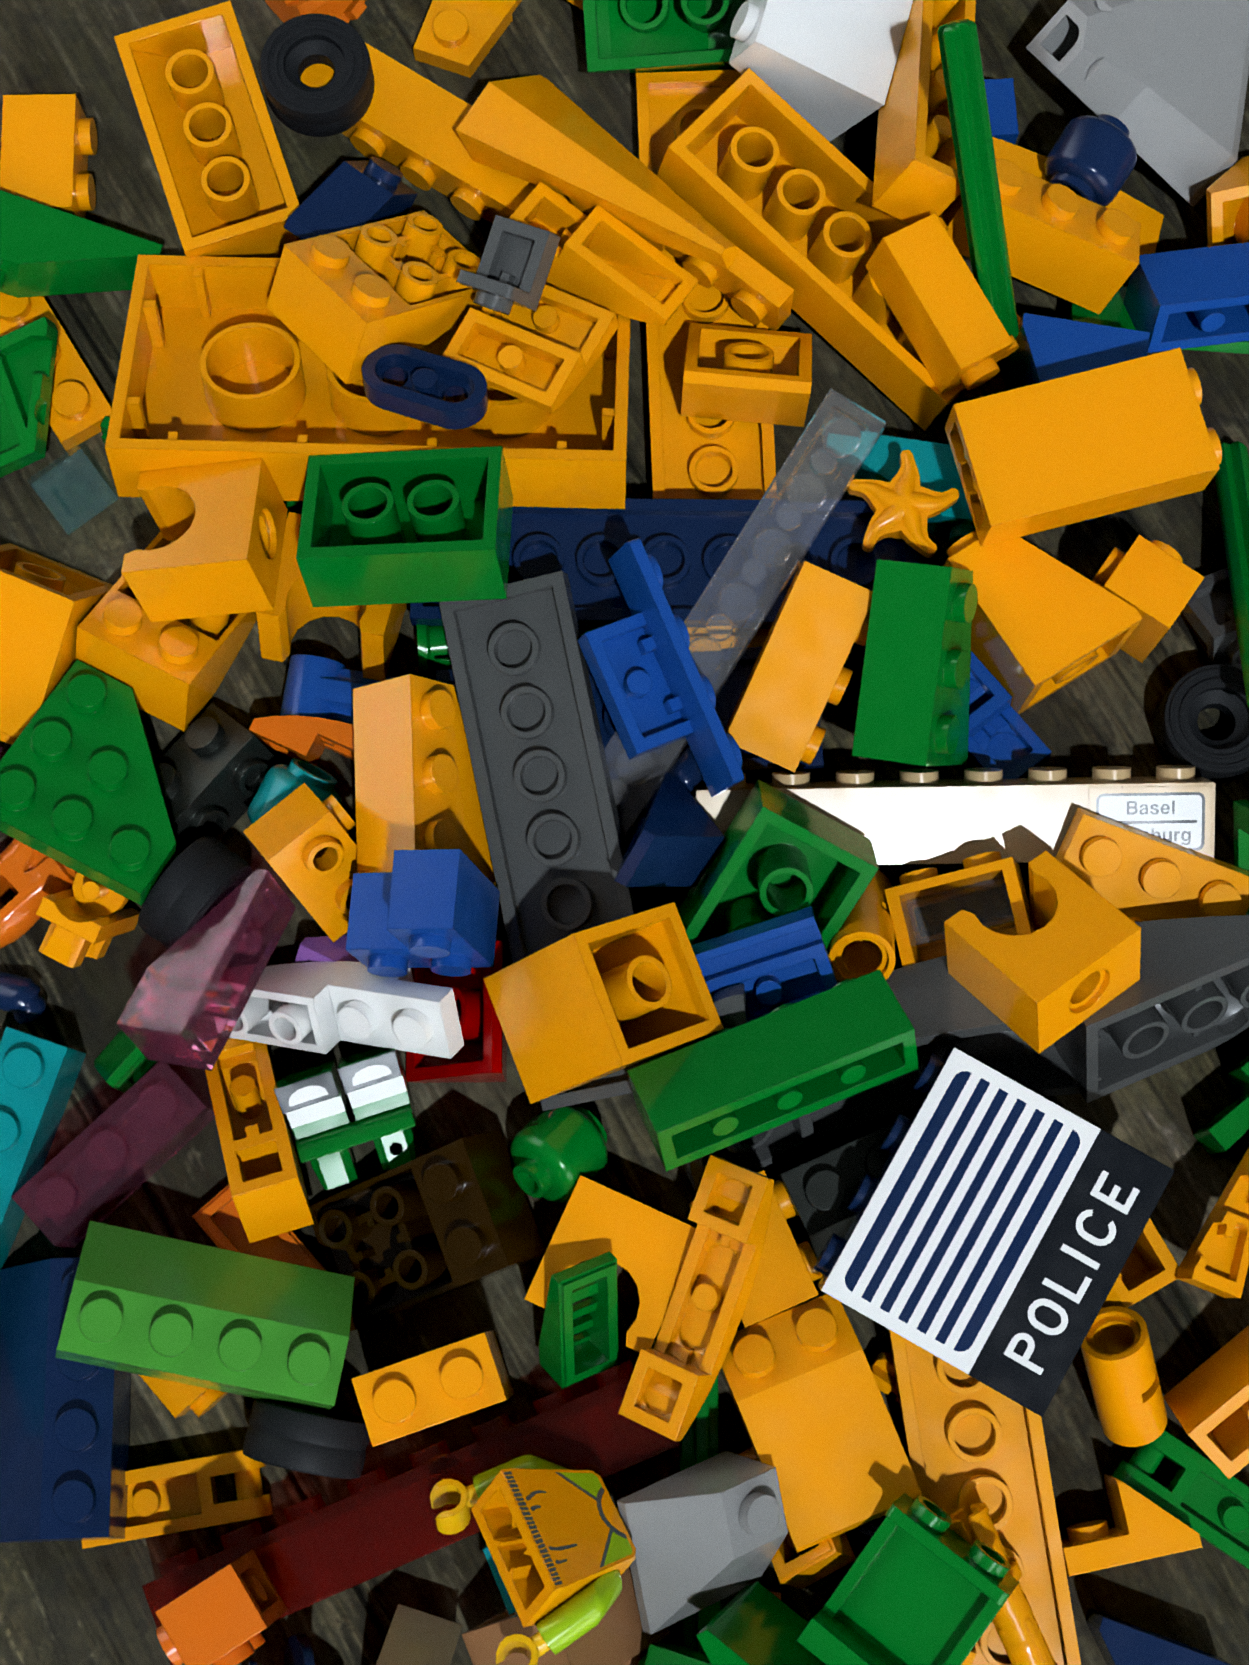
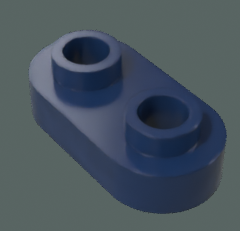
[362,344,488,430]

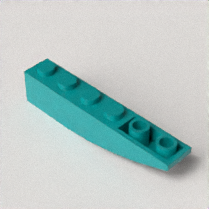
[0,1026,87,1270]

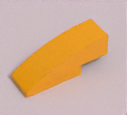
[508,181,699,327]

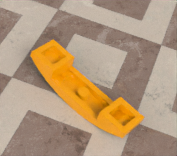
[618,1155,774,1441]

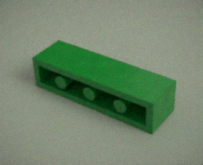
[627,969,919,1172]

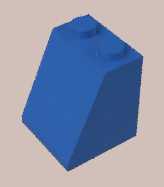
[1002,313,1150,521]

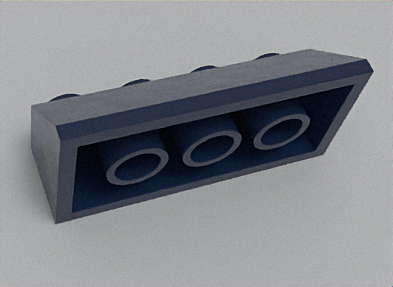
[0,1257,131,1543]

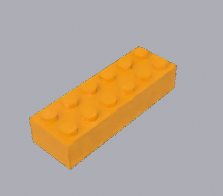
[657,68,1021,431]

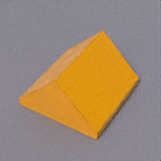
[681,323,812,427]

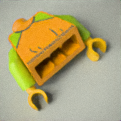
[430,1454,636,1665]

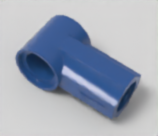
[279,654,396,725]

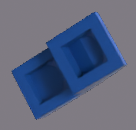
[968,651,1052,779]

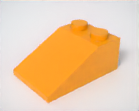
[720,1294,923,1553]

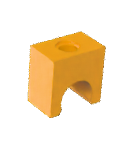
[121,458,288,622]
[256,512,407,681]
[944,850,1141,1054]
[524,1175,696,1353]

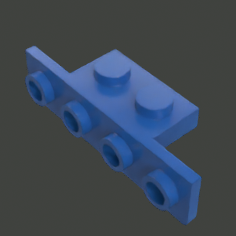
[577,538,744,797]

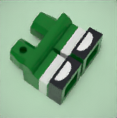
[273,1046,416,1190]

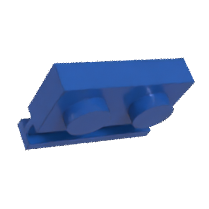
[691,906,839,1021]

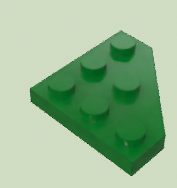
[0,660,176,906]

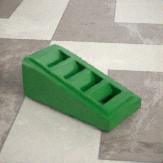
[539,1251,619,1389]

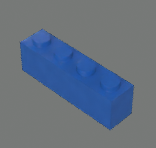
[1123,242,1249,353]

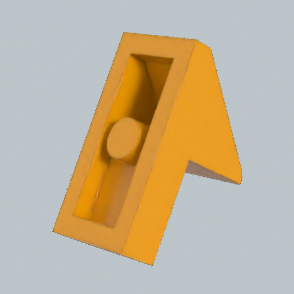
[1061,1474,1203,1576]

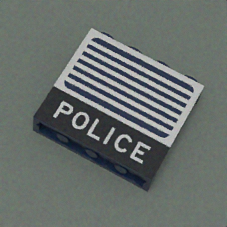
[814,1047,1175,1417]

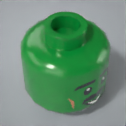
[510,1106,608,1203]

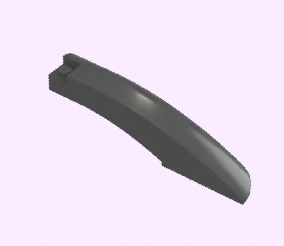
[682,915,1249,1193]

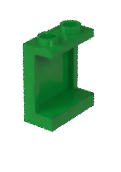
[796,1493,1019,1665]

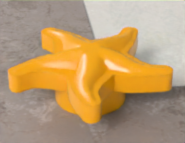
[847,450,960,558]

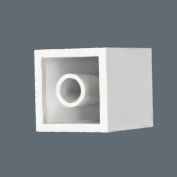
[729,0,913,142]

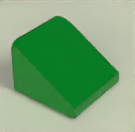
[94,1017,170,1094]

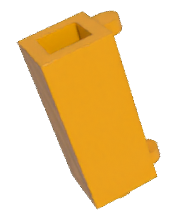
[865,213,1019,394]

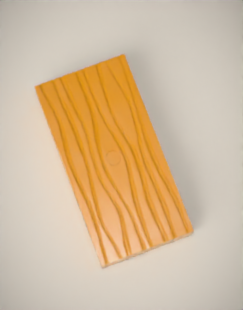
[105,255,631,509]

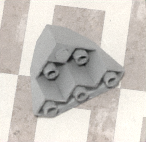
[1026,0,1249,207]

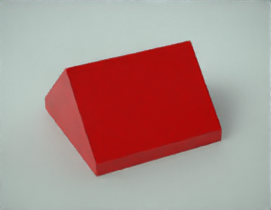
[406,941,507,1083]

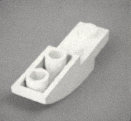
[207,961,464,1059]

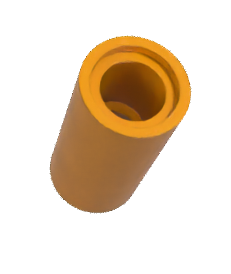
[828,870,896,982]
[1080,1306,1168,1447]

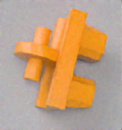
[36,872,140,968]

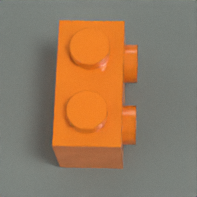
[155,1549,288,1665]

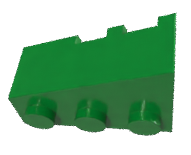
[852,559,978,767]

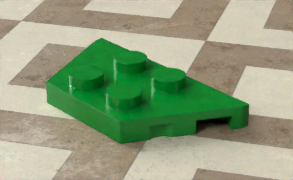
[0,316,58,478]

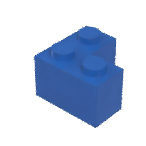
[345,849,500,977]

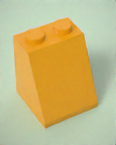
[943,530,1143,714]
[0,543,113,745]
[483,902,724,1104]

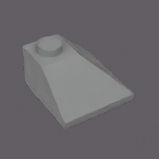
[617,1451,788,1635]

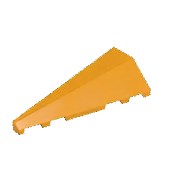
[456,74,739,270]

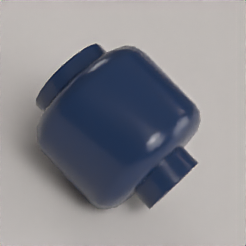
[1044,114,1137,207]

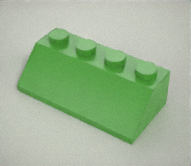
[55,1221,355,1412]

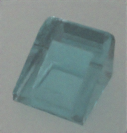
[27,446,118,535]

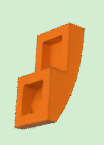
[249,715,354,765]

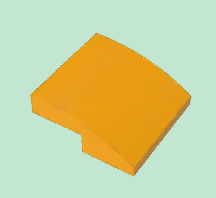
[442,284,619,413]

